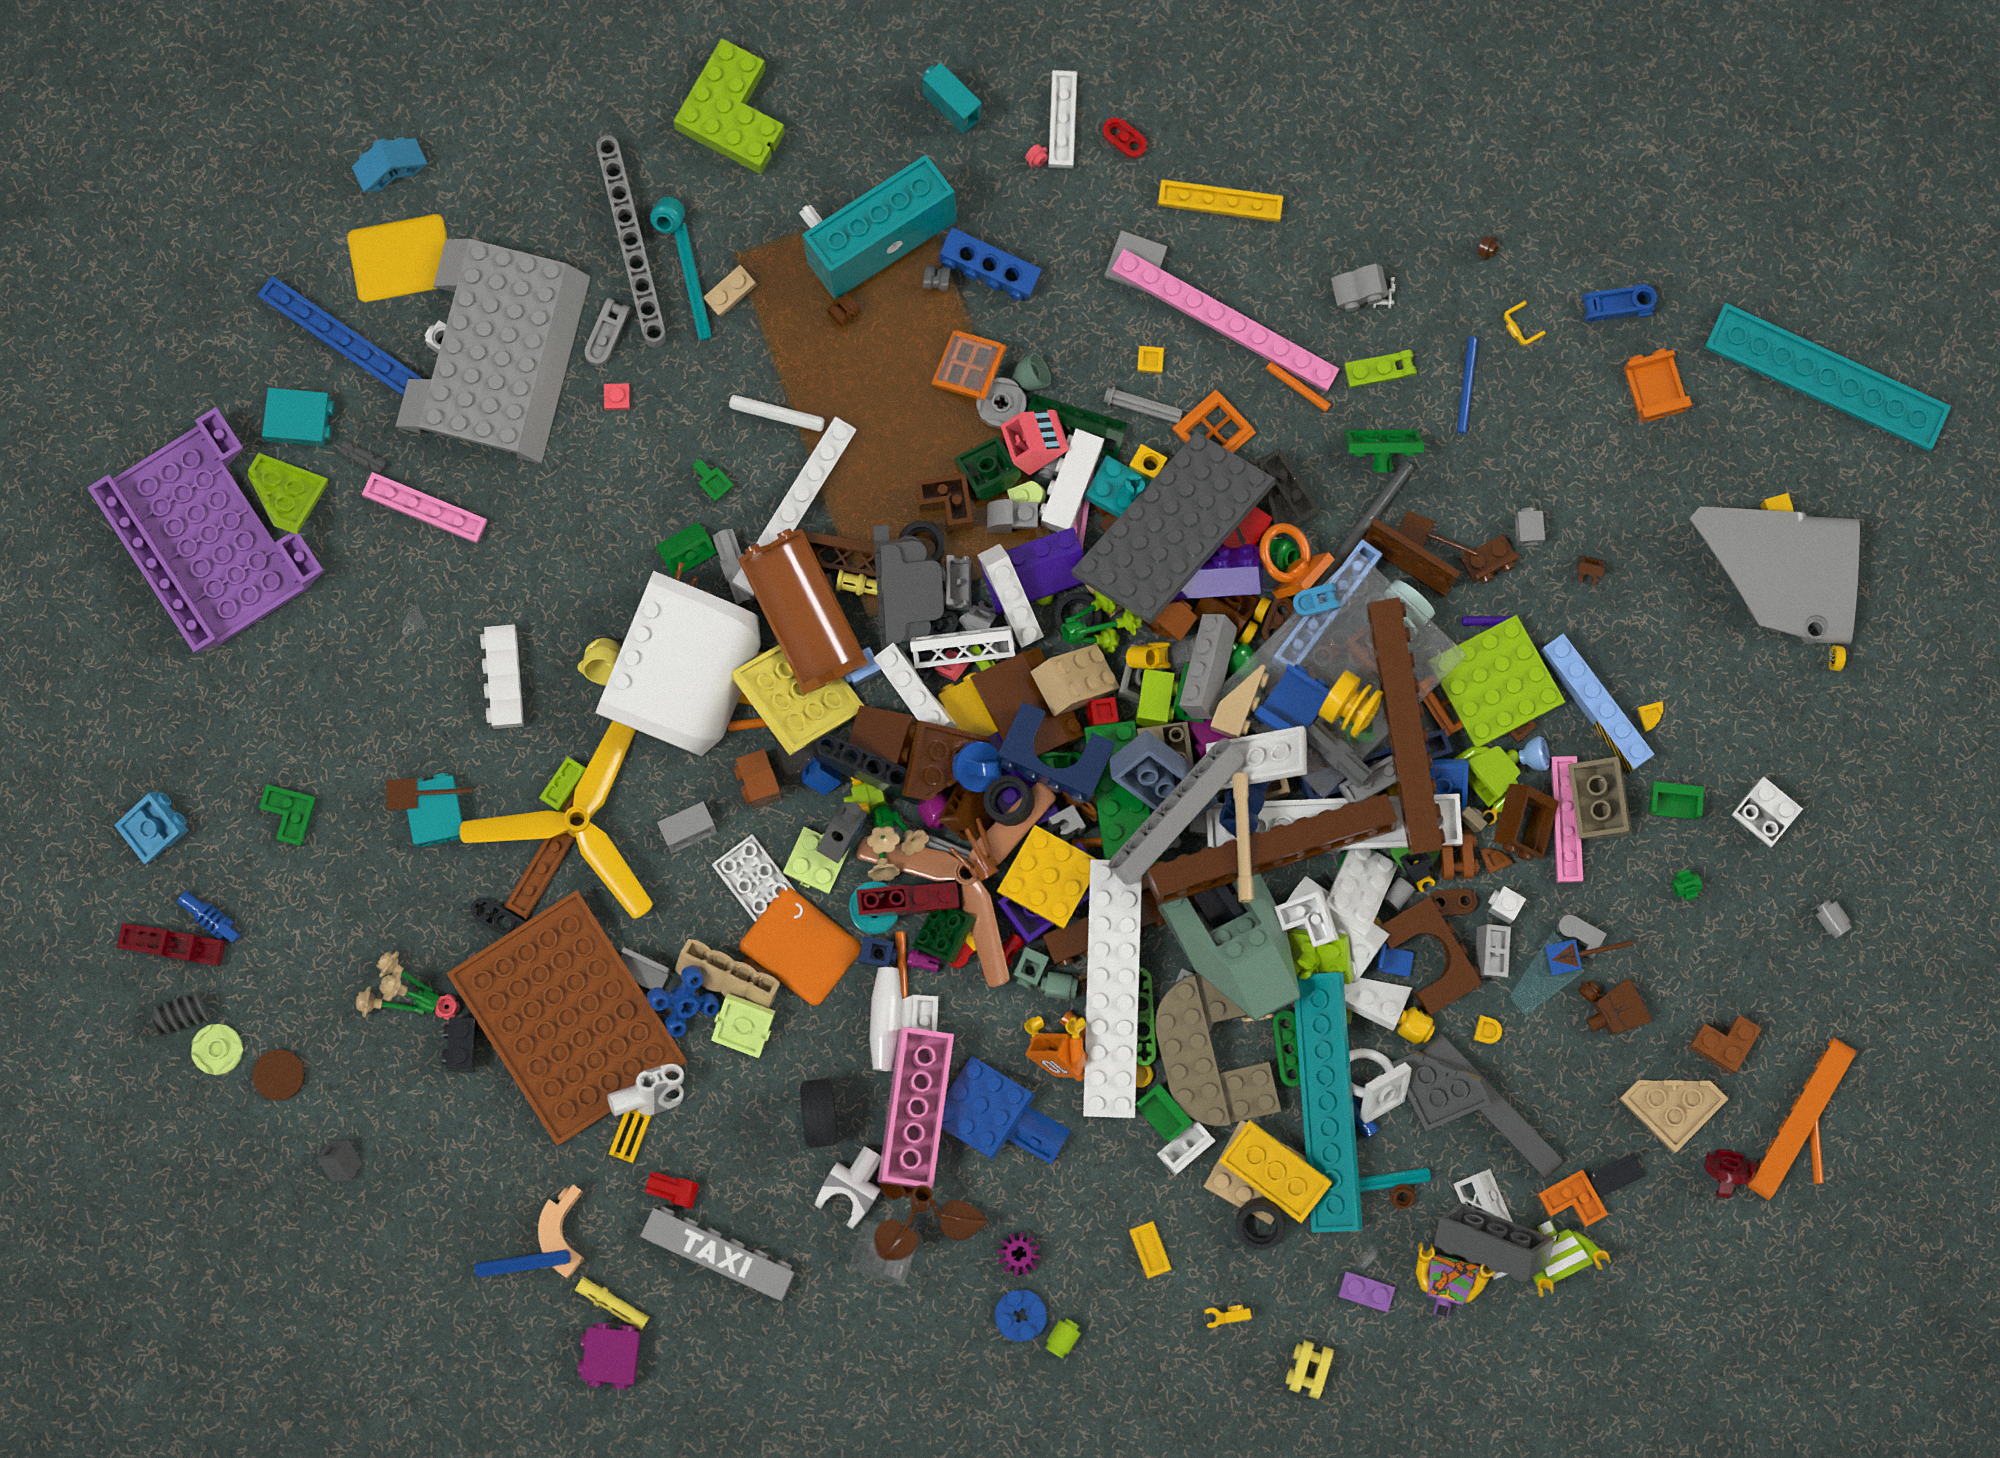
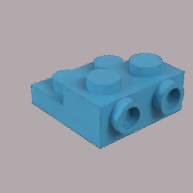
[114,792,189,864]

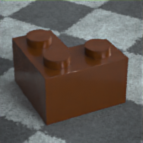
[916,473,973,532]

